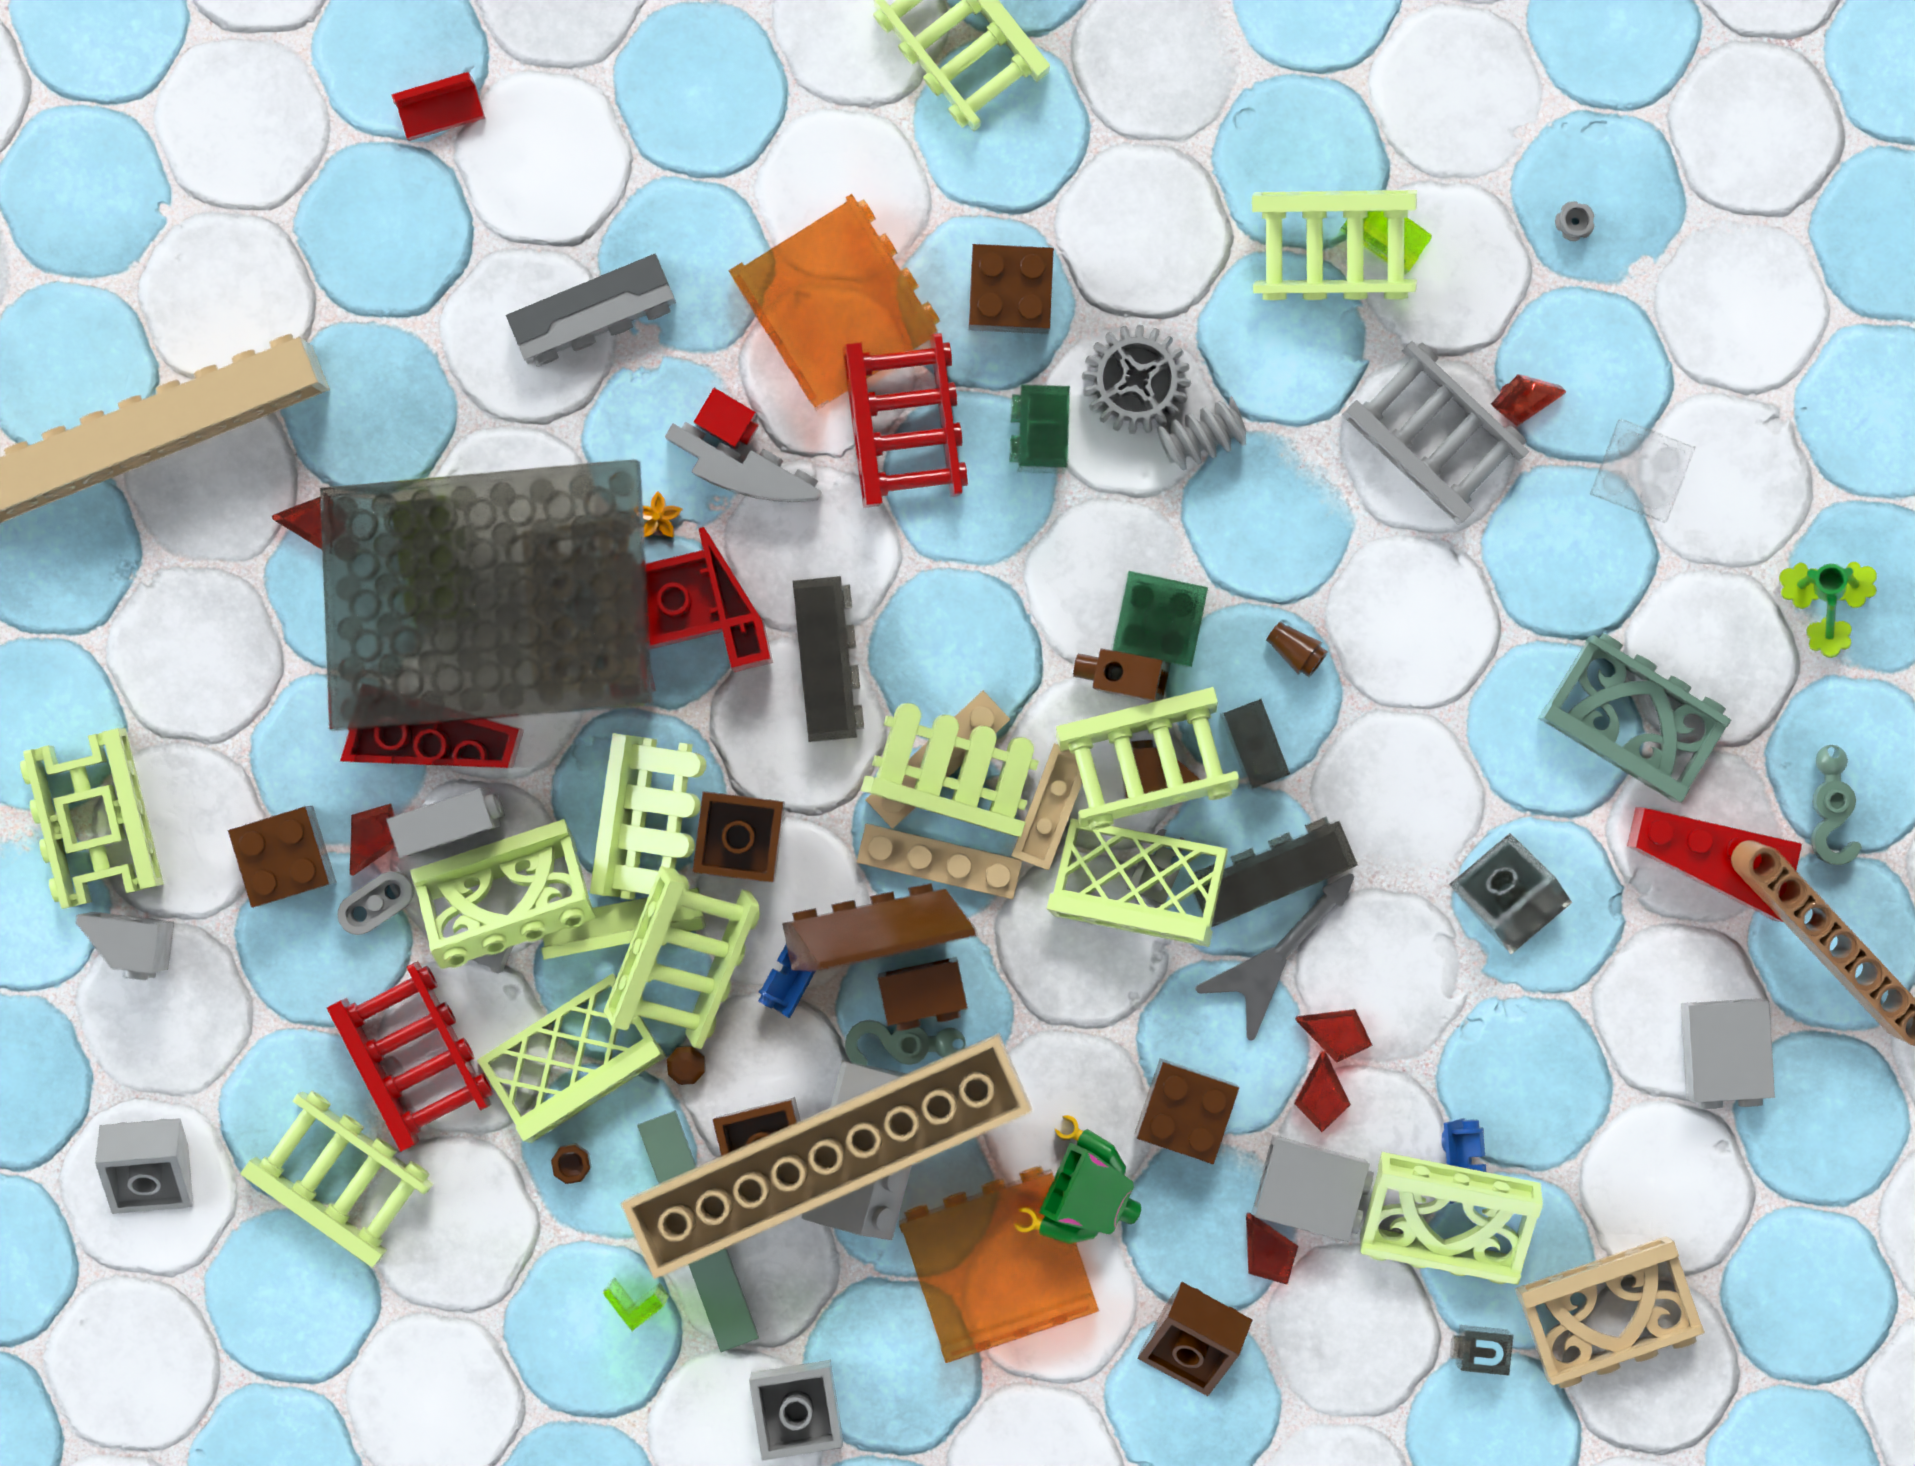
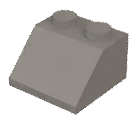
[76,912,174,980]
[95,1118,193,1214]

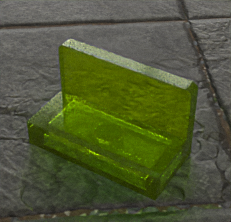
[1339,211,1432,276]
[602,1277,669,1331]

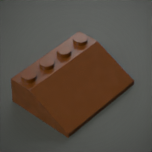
[782,883,977,971]

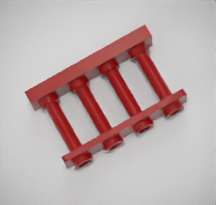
[842,333,968,508]
[326,961,493,1152]

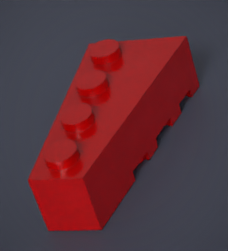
[340,683,524,768]
[1627,807,1802,923]

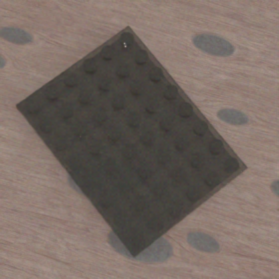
[320,459,653,731]

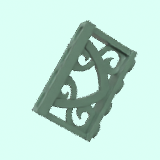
[1538,633,1732,803]

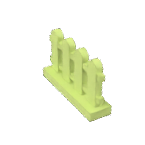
[861,703,1039,837]
[589,733,706,900]

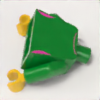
[1014,1115,1141,1244]

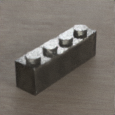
[793,576,865,742]
[1187,816,1358,927]

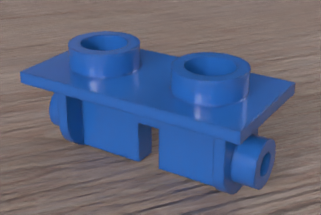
[758,944,816,1018]
[1441,1118,1486,1204]

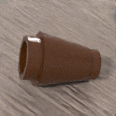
[1266,621,1328,677]

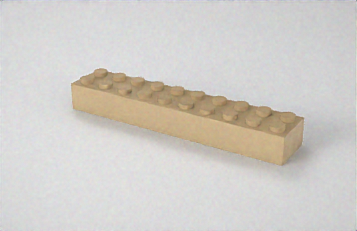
[0,334,330,523]
[621,1033,1033,1279]

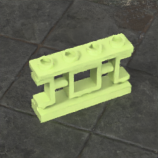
[20,728,164,909]

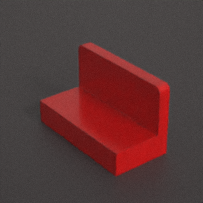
[391,72,485,141]

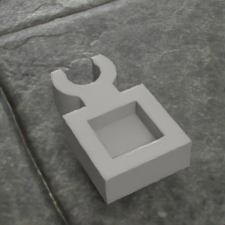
[1127,829,1185,904]

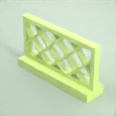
[1047,818,1228,947]
[477,973,667,1143]

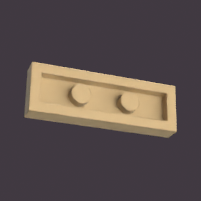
[1011,743,1082,870]

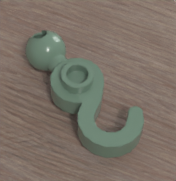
[1811,745,1862,865]
[845,1020,966,1065]

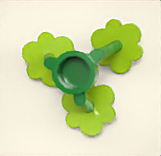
[1779,562,1877,658]

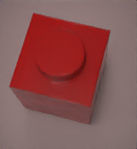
[693,388,759,450]

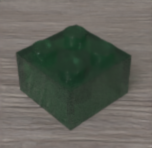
[1009,385,1070,474]
[1110,571,1208,668]

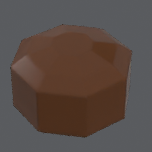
[667,1046,706,1085]
[551,1143,592,1184]

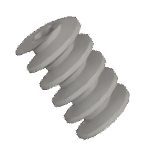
[1156,396,1246,471]

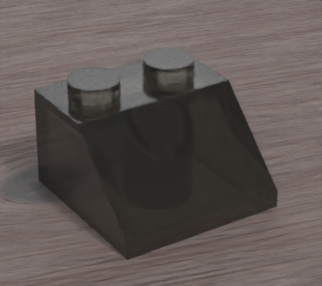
[1449,833,1572,954]

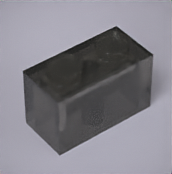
[1220,699,1290,789]

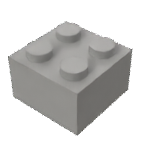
[749,1360,843,1461]

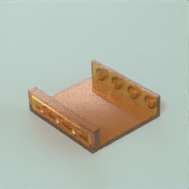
[729,194,940,411]
[899,1165,1099,1363]

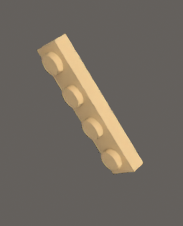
[865,690,1011,829]
[856,823,1022,899]

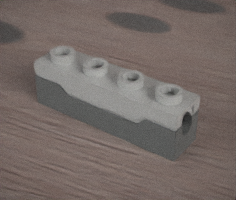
[506,253,676,367]

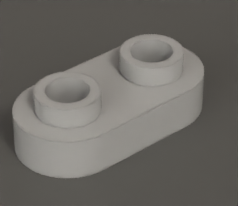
[338,871,414,935]

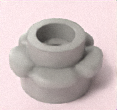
[1555,201,1595,241]

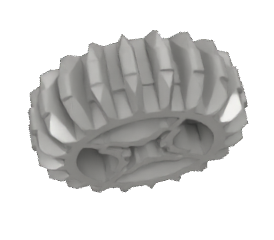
[1082,325,1191,434]

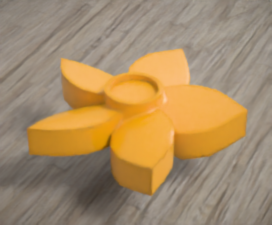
[634,491,683,537]

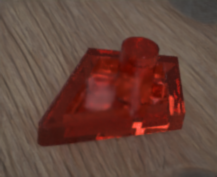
[1491,374,1566,426]
[272,493,354,551]
[350,803,395,876]
[1295,1009,1373,1063]
[1293,1050,1351,1132]
[1245,1212,1298,1285]

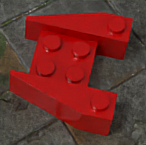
[603,527,774,700]

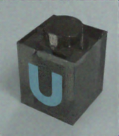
[1450,1325,1513,1376]

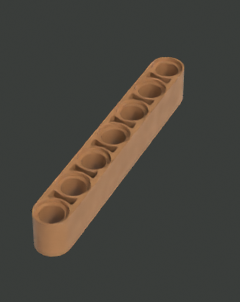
[1731,840,1915,1046]

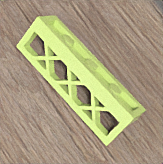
[541,888,706,960]

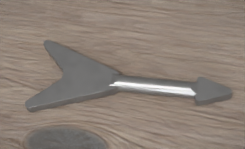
[1196,873,1354,1040]

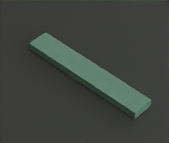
[637,1110,759,1352]

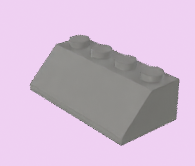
[801,1061,912,1240]

